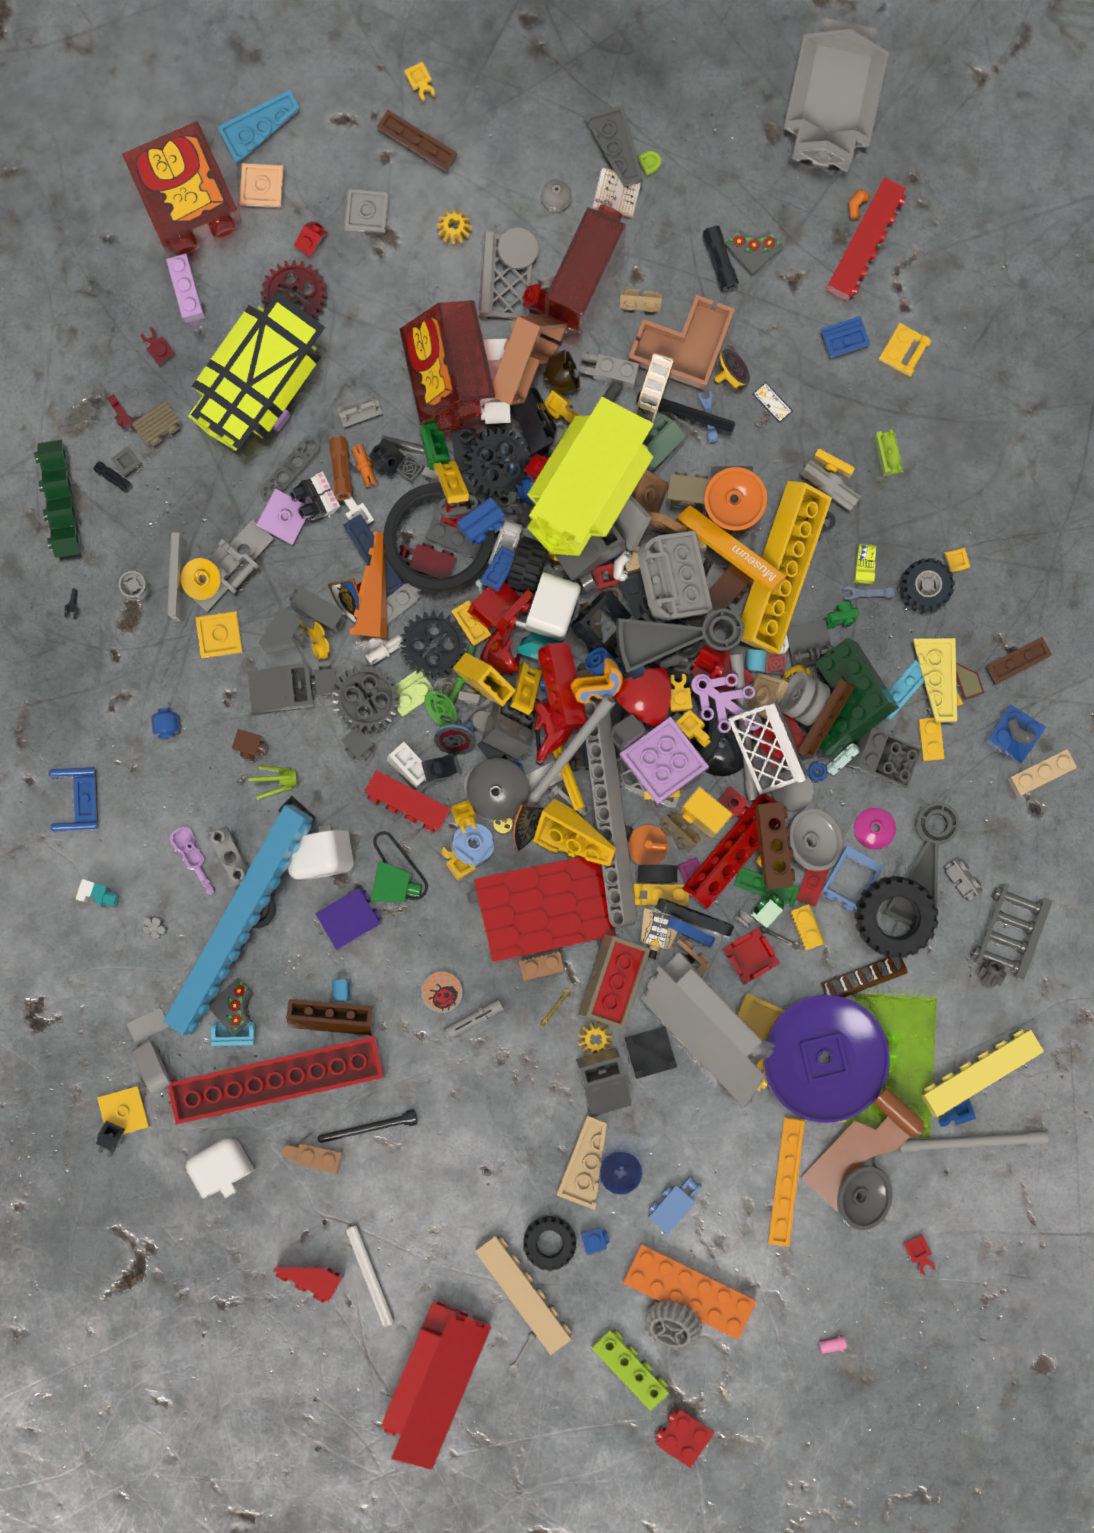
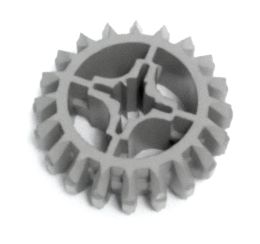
[644,1299,702,1350]

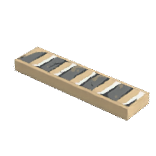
[634,352,674,423]

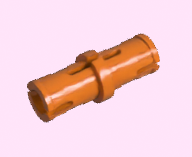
[351,444,378,487]

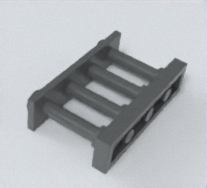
[972,883,1053,980]

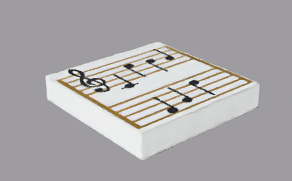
[593,168,641,218]

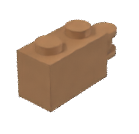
[281,1143,343,1174]

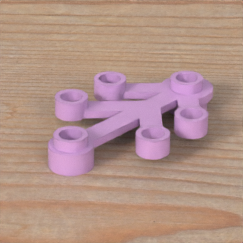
[691,674,761,733]

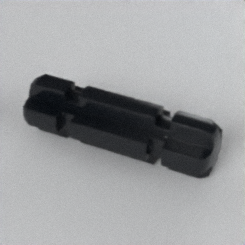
[93,461,131,492]

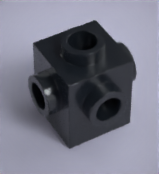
[368,438,406,475]

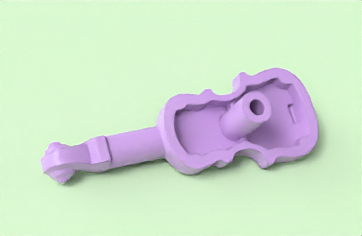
[168,827,215,895]

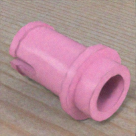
[819,1335,847,1355]

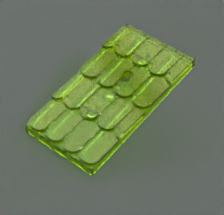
[845,994,937,1138]

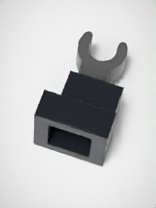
[96,1121,125,1157]

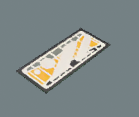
[752,382,793,423]

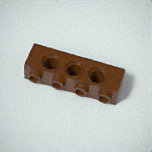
[754,801,795,889]

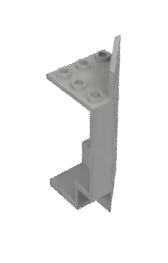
[784,18,889,171]
[640,952,776,1108]

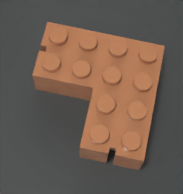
[628,295,735,391]
[489,314,567,405]

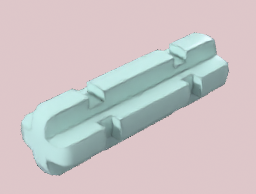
[827,743,860,775]

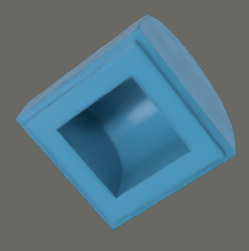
[332,979,351,1001]

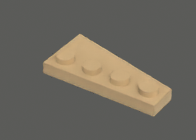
[555,1115,607,1210]

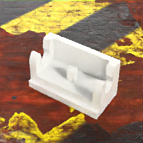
[386,742,426,790]

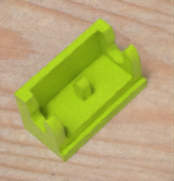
[874,429,904,477]

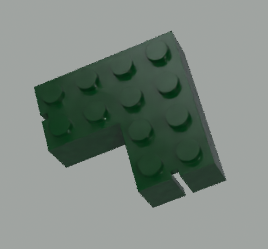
[807,637,899,758]

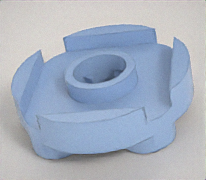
[451,824,494,867]

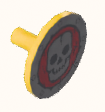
[714,348,750,388]

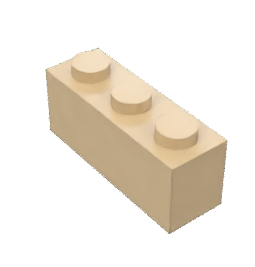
[1008,749,1077,797]

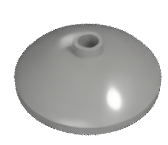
[787,809,843,871]

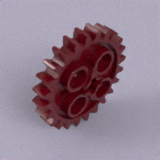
[260,260,328,319]

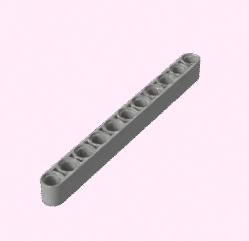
[583,699,637,928]

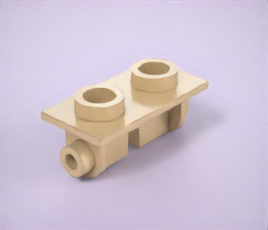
[619,288,662,312]

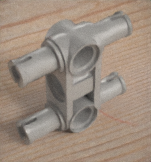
[208,826,249,890]

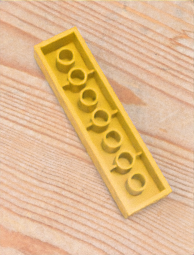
[741,481,832,654]

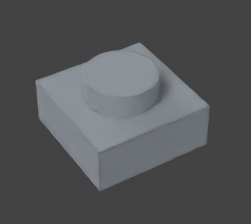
[458,689,480,705]

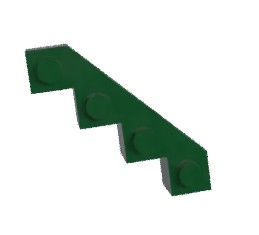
[34,439,80,558]

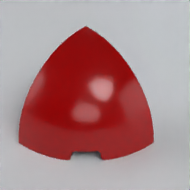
[614,668,671,727]

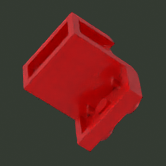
[467,582,534,630]

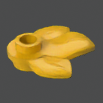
[307,621,329,660]

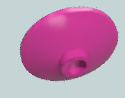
[854,808,896,850]

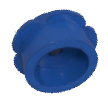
[807,761,827,782]

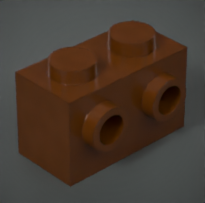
[232,729,268,762]

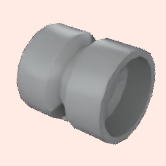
[118,571,149,602]

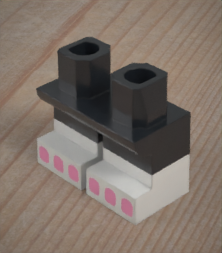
[289,471,340,521]

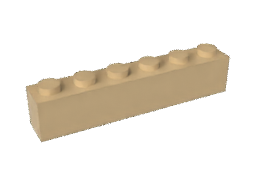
[475,1235,572,1355]

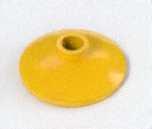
[181,558,221,600]

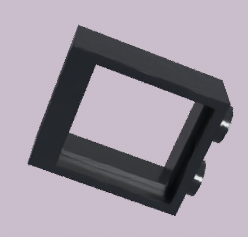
[570,590,632,653]

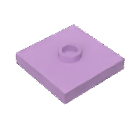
[255,488,306,545]

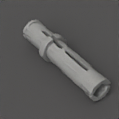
[443,999,504,1040]

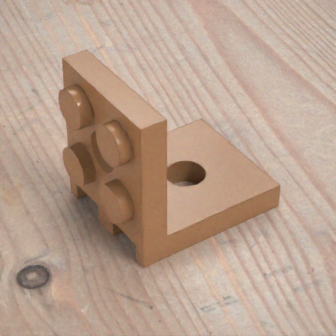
[631,470,687,534]

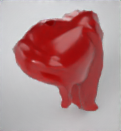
[480,623,522,674]
[534,701,573,763]

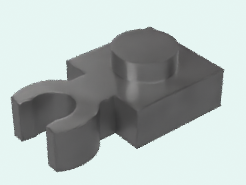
[509,503,534,527]

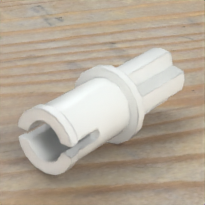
[364,635,404,666]

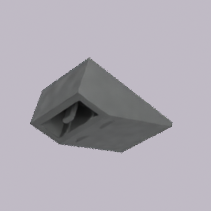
[554,525,626,581]
[248,663,314,714]
[482,684,540,759]
[847,728,922,788]
[576,1048,631,1117]

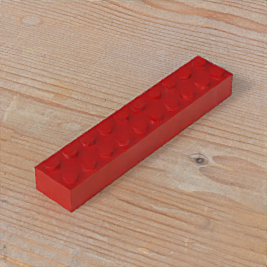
[168,1036,385,1125]

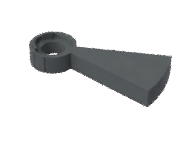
[616,608,744,673]
[883,802,960,929]

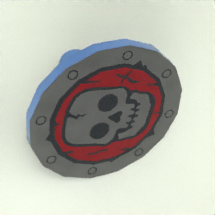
[434,719,476,755]

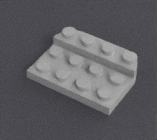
[638,531,713,621]

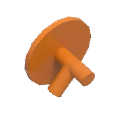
[627,825,669,865]

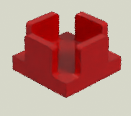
[722,928,780,985]

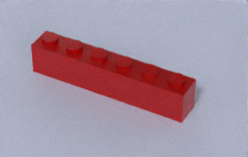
[826,177,907,301]

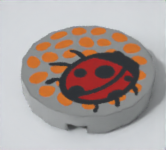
[421,971,463,1013]

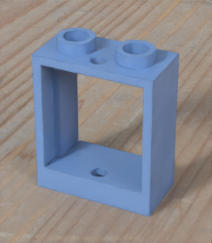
[822,845,884,912]

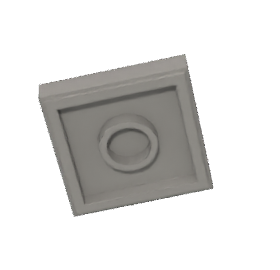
[344,188,389,234]

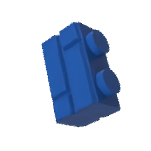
[457,497,506,545]

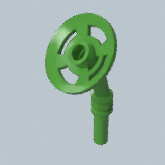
[425,645,476,727]

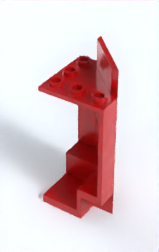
[381,1299,491,1470]

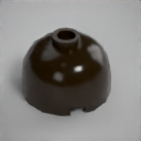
[543,350,580,392]

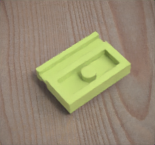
[394,671,433,717]

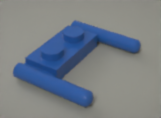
[49,767,97,832]

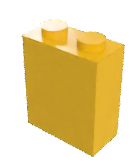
[453,653,516,707]

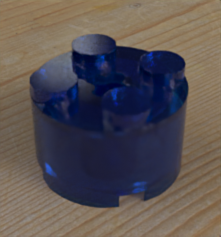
[599,1151,642,1195]

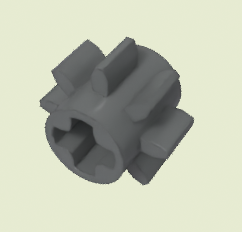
[979,961,1007,987]

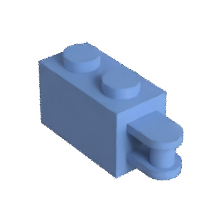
[648,1176,702,1234]

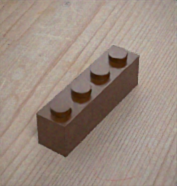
[685,564,754,630]
[286,999,374,1036]

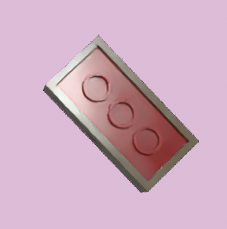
[578,934,650,1030]

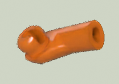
[849,189,870,219]

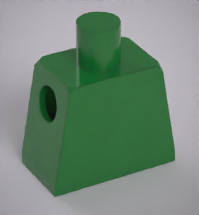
[371,861,422,902]

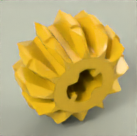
[437,209,472,245]
[578,1022,613,1055]

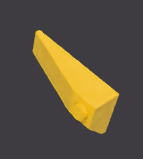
[533,799,616,866]

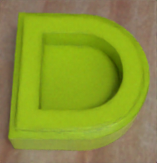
[637,151,661,176]

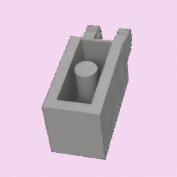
[578,353,639,389]

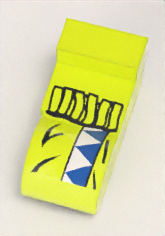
[854,544,876,584]

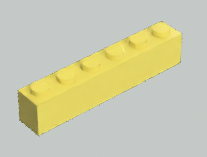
[920,1029,1044,1117]

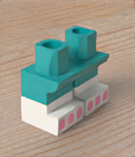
[76,879,120,908]

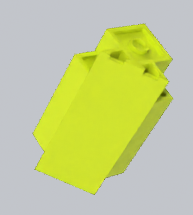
[527,397,654,556]

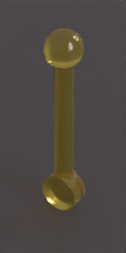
[540,990,570,1027]

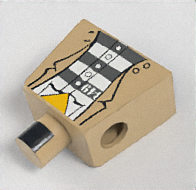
[640,908,683,960]

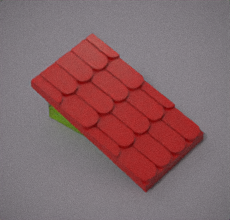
[474,857,616,962]

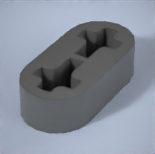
[438,494,478,518]

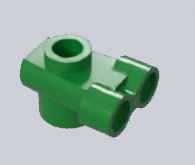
[824,601,860,628]

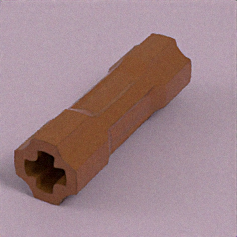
[329,436,353,501]

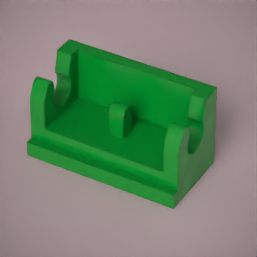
[420,423,451,470]

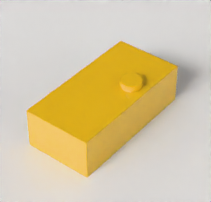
[680,787,732,839]

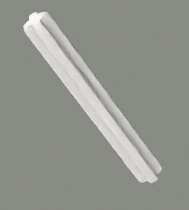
[346,1226,394,1327]

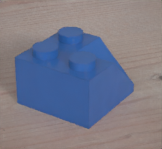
[985,704,1046,764]

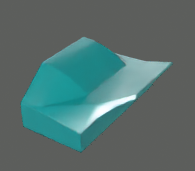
[517,632,559,660]

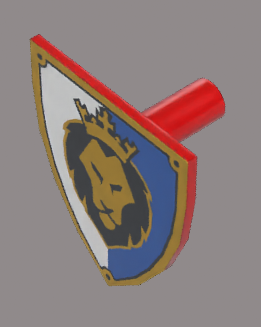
[328,578,361,624]

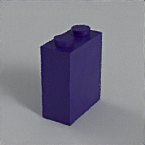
[315,888,382,950]

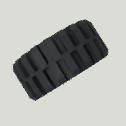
[855,876,939,958]

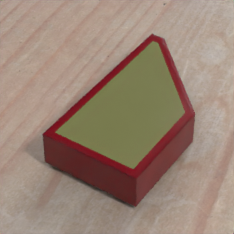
[956,663,985,700]

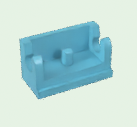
[211,1022,255,1046]

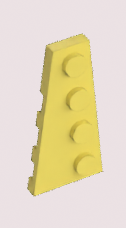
[913,639,957,722]

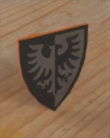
[513,805,546,851]

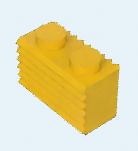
[789,904,825,951]

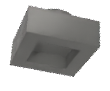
[111,446,141,476]

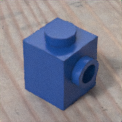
[581,1227,610,1255]

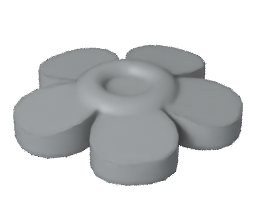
[143,917,166,938]

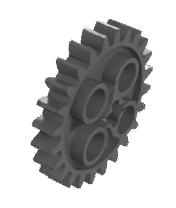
[332,664,400,733]

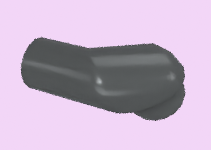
[1007,719,1035,745]

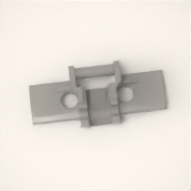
[188,519,274,612]

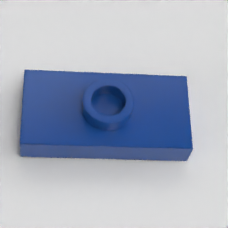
[480,546,515,592]

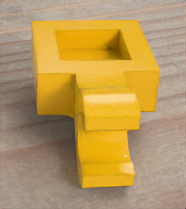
[544,390,580,423]
[675,710,711,748]

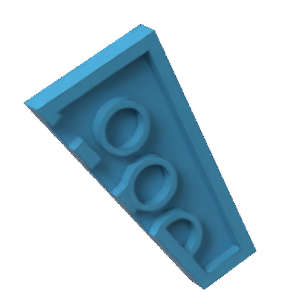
[217,90,300,165]

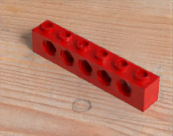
[682,793,778,909]

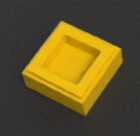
[944,548,970,573]

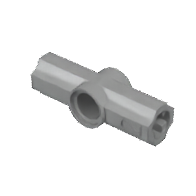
[800,460,861,511]

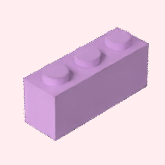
[166,254,205,324]

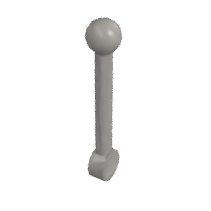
[509,1332,536,1372]

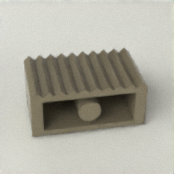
[131,400,181,446]

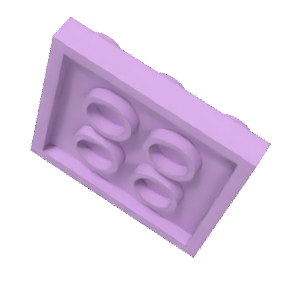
[620,717,709,805]

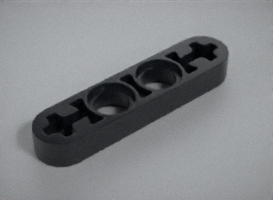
[655,898,734,936]

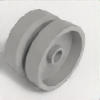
[779,671,830,726]

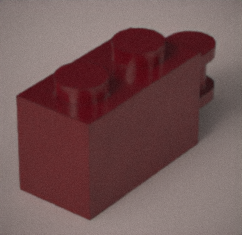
[399,543,457,578]

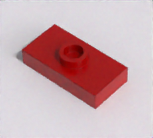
[796,868,830,907]

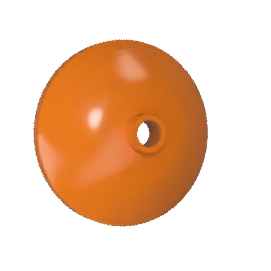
[704,467,767,530]

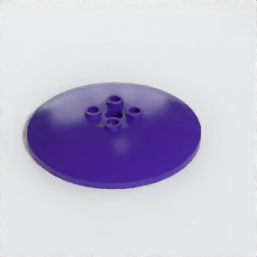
[763,995,890,1123]

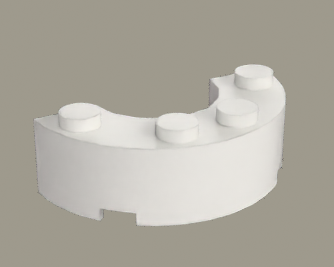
[478,338,511,424]

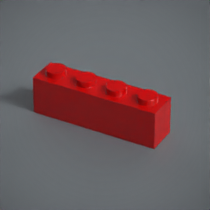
[537,642,587,731]
[365,770,451,833]

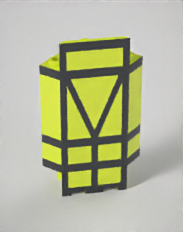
[188,292,325,451]

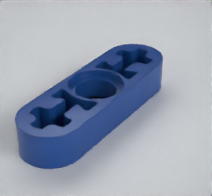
[666,916,716,948]

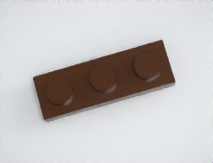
[986,637,1052,684]

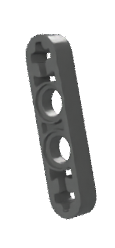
[260,436,320,502]

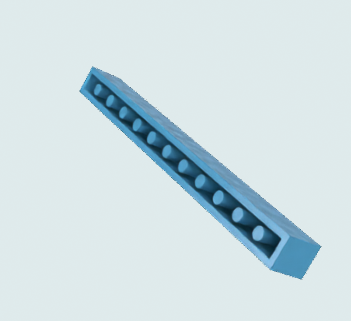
[163,805,313,1035]

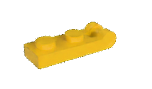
[434,461,469,503]
[510,661,542,715]
[633,884,689,906]

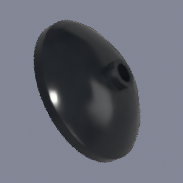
[690,714,753,777]

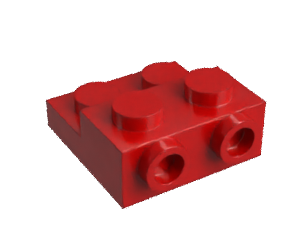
[655,1407,715,1469]

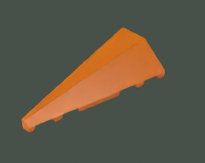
[349,531,388,638]

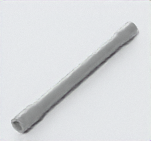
[730,653,759,800]
[525,695,616,806]
[899,1131,1049,1152]

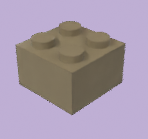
[666,471,711,511]

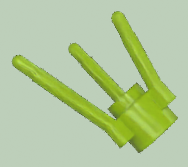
[248,765,297,799]

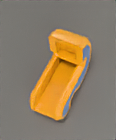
[571,658,623,703]

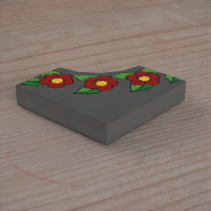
[725,230,783,275]
[209,978,253,1036]

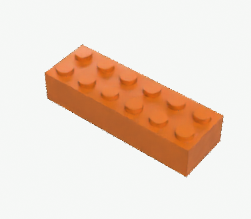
[622,1243,757,1340]

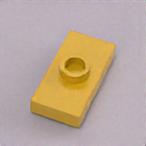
[813,449,855,478]

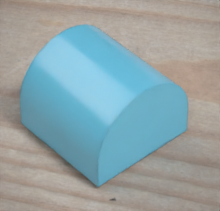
[744,649,767,673]

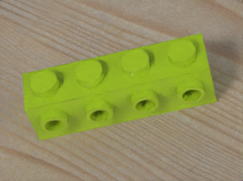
[591,1329,669,1411]

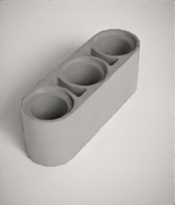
[131,1040,171,1095]

